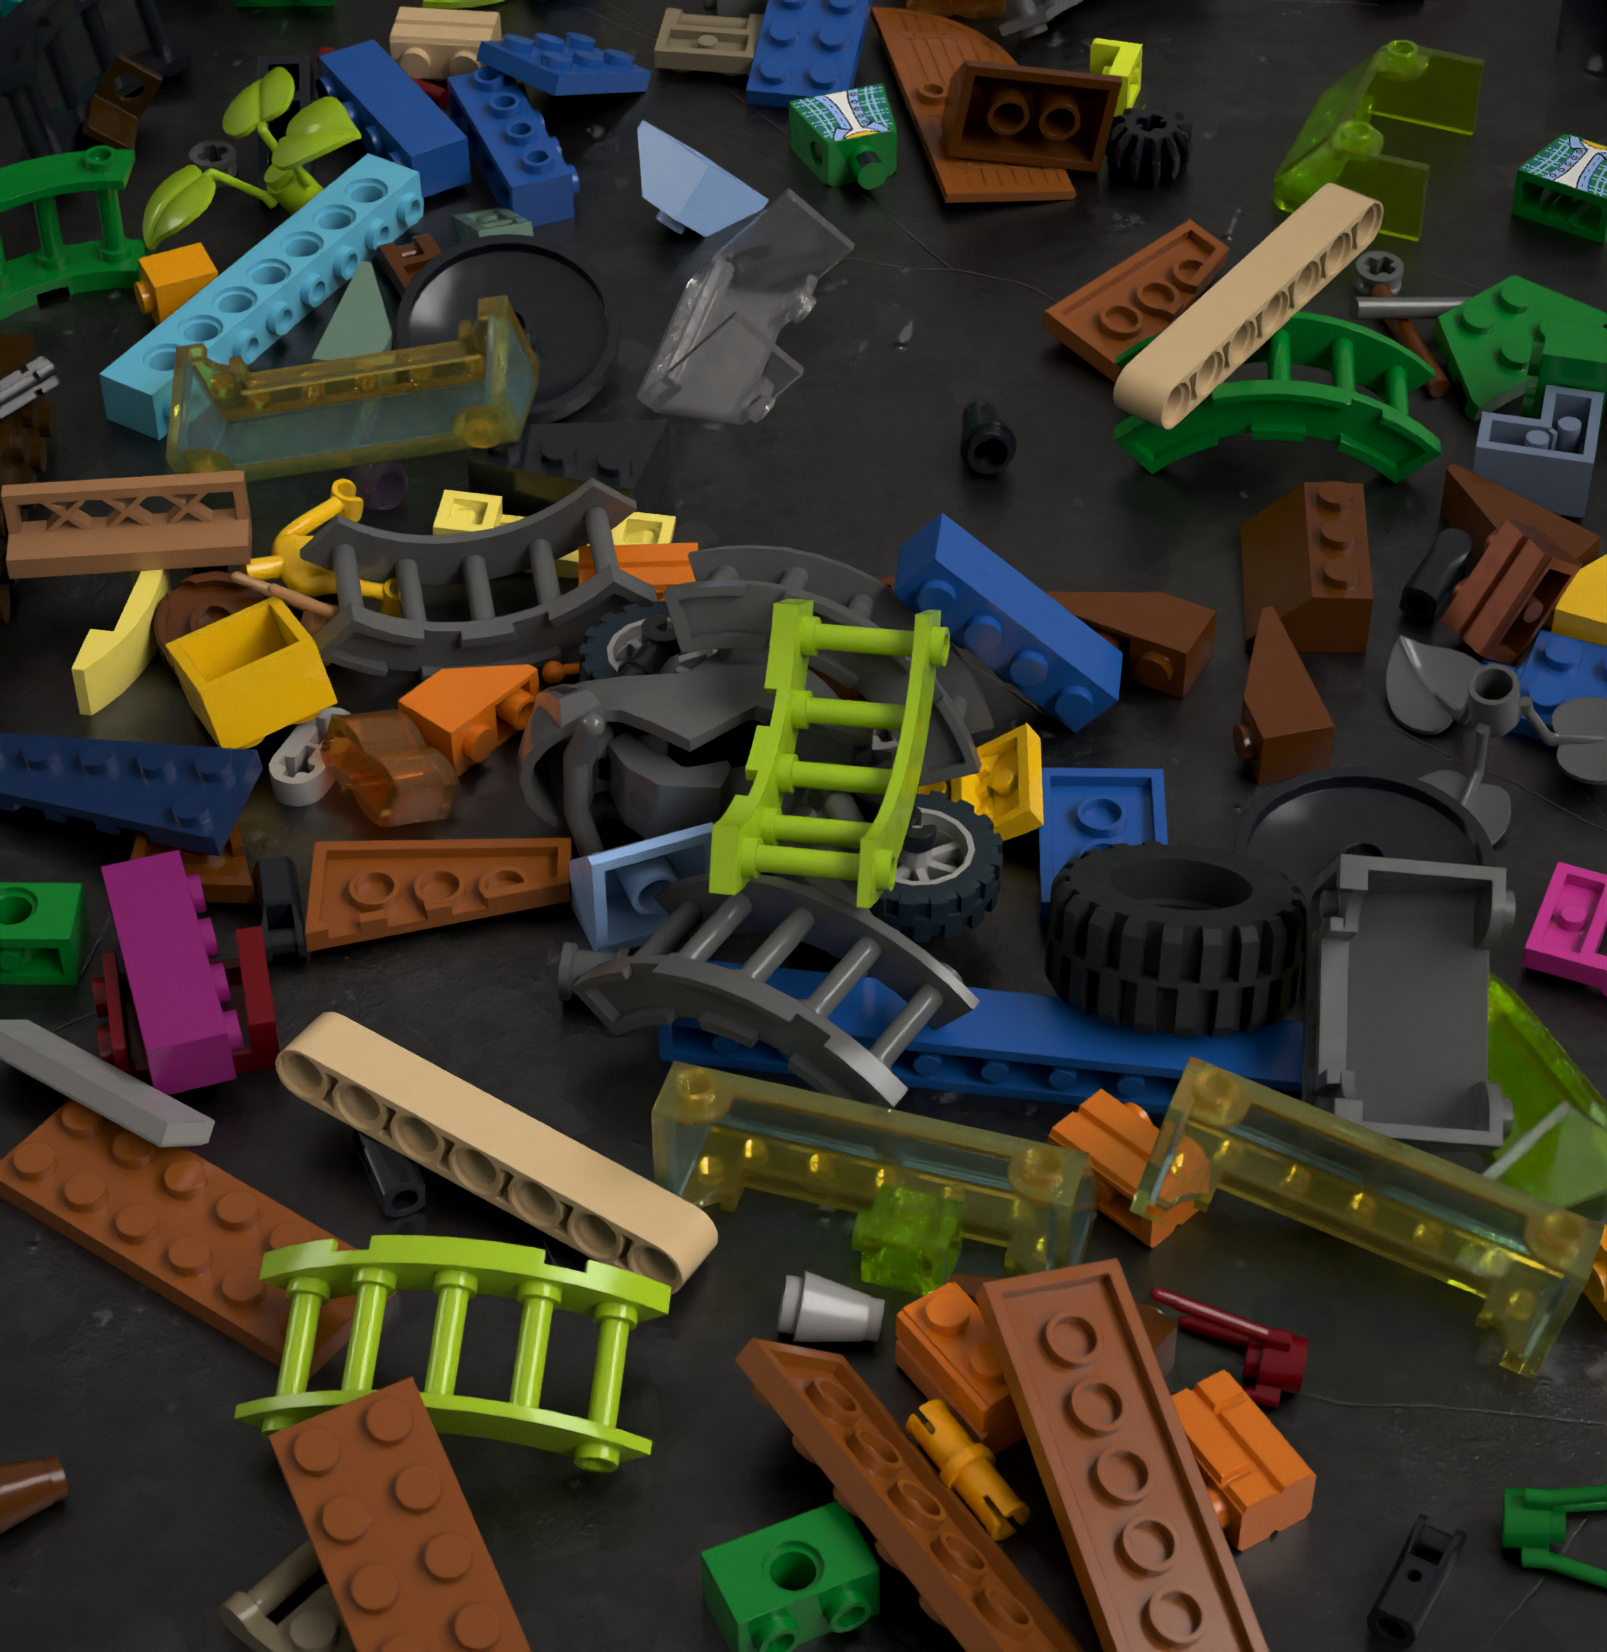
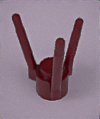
[1149,1286,1309,1408]

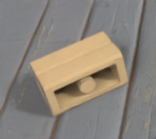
[390,7,502,82]

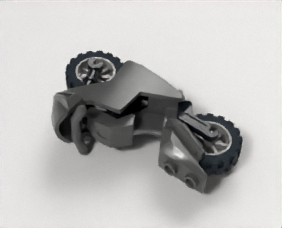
[517,601,1003,978]

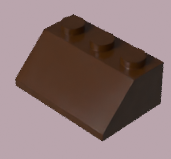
[941,60,1122,172]
[1240,481,1373,654]

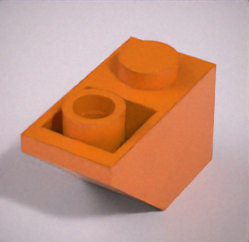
[398,664,539,779]

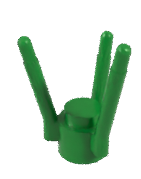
[1502,1485,1607,1589]

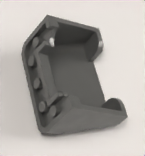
[1301,854,1516,1153]

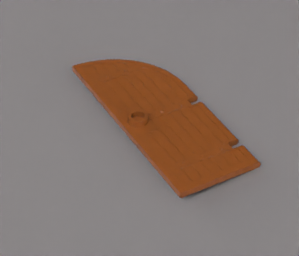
[870,7,1076,203]

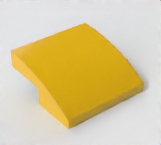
[917,723,1044,842]

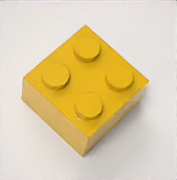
[165,596,338,749]

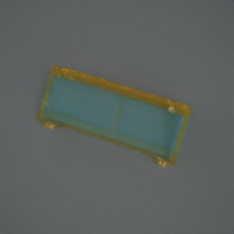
[166,295,539,482]
[1129,1056,1605,1380]
[651,1061,1099,1277]

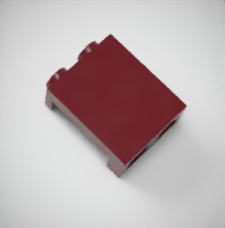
[92,926,280,1087]

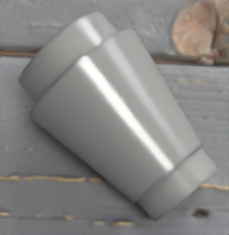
[776,1271,884,1343]

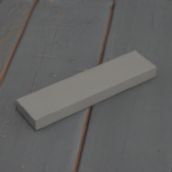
[0,1019,215,1147]

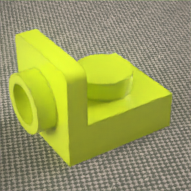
[1090,38,1143,117]

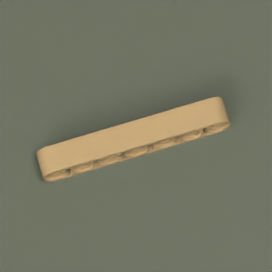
[1113,183,1384,429]
[275,1012,718,1294]

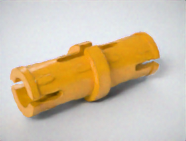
[905,1399,1031,1541]

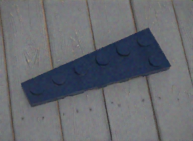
[0,732,263,856]

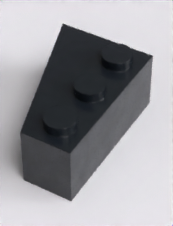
[467,420,671,517]

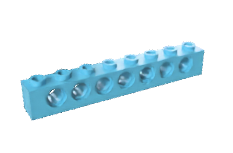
[99,153,424,441]

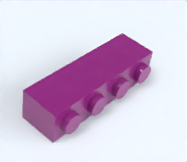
[101,850,244,1095]

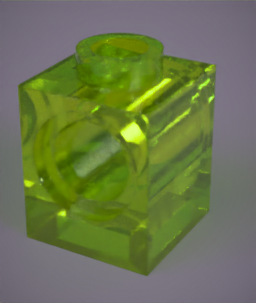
[852,1183,964,1296]

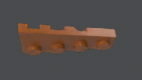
[1041,219,1230,383]
[305,837,573,952]

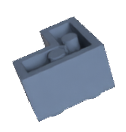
[1472,385,1604,518]

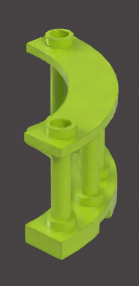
[709,598,950,909]
[234,1235,672,1472]

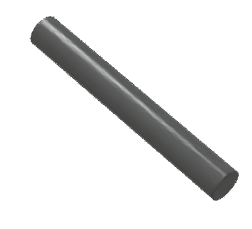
[1348,297,1473,319]

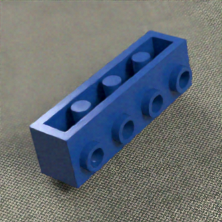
[316,39,471,198]
[447,66,580,228]
[893,513,1123,733]

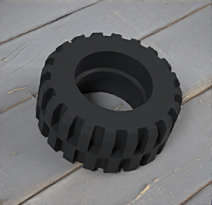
[1045,841,1307,1038]

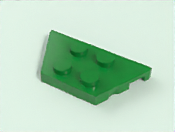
[1432,275,1607,422]

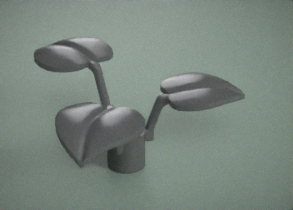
[1386,636,1607,846]

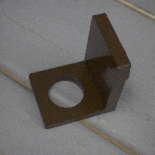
[83,53,163,149]

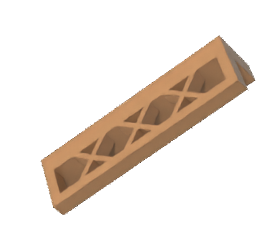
[1,470,252,579]

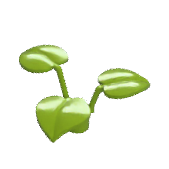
[143,67,361,254]

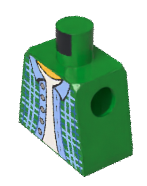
[789,83,897,189]
[1511,134,1607,245]

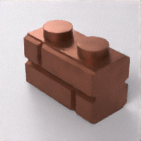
[1441,518,1582,666]

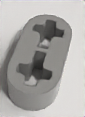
[269,707,359,807]

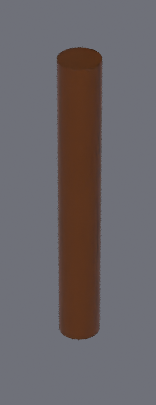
[1369,284,1451,398]

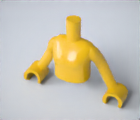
[240,478,402,618]

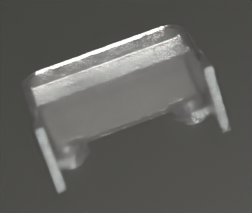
[637,188,855,425]

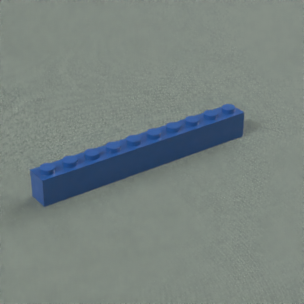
[658,960,1303,1129]

